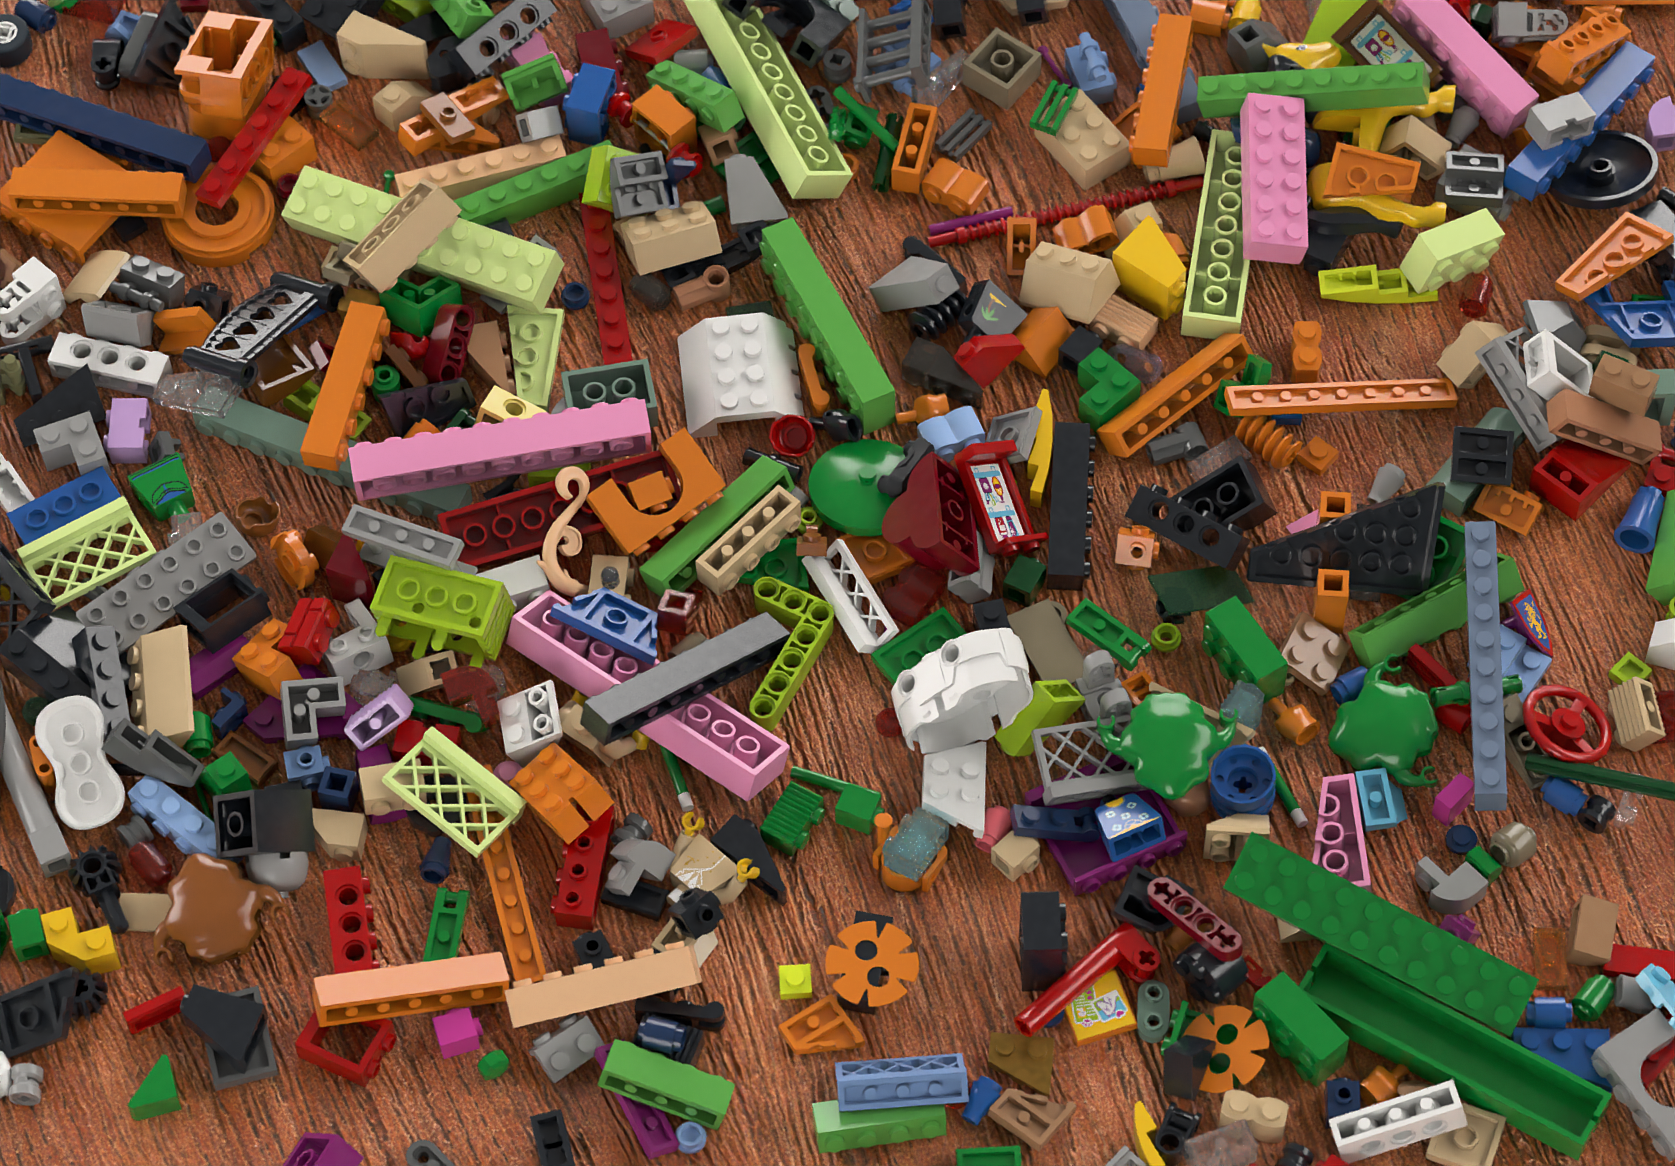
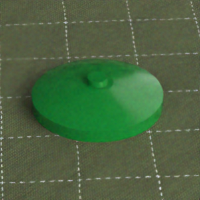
[808,439,906,536]

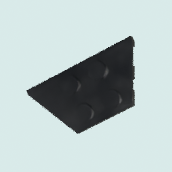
[128,0,196,90]
[0,967,79,1059]

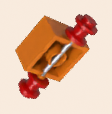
[607,84,703,178]

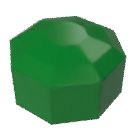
[477,1050,510,1080]

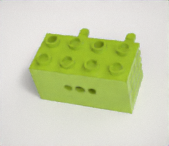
[370,555,515,675]

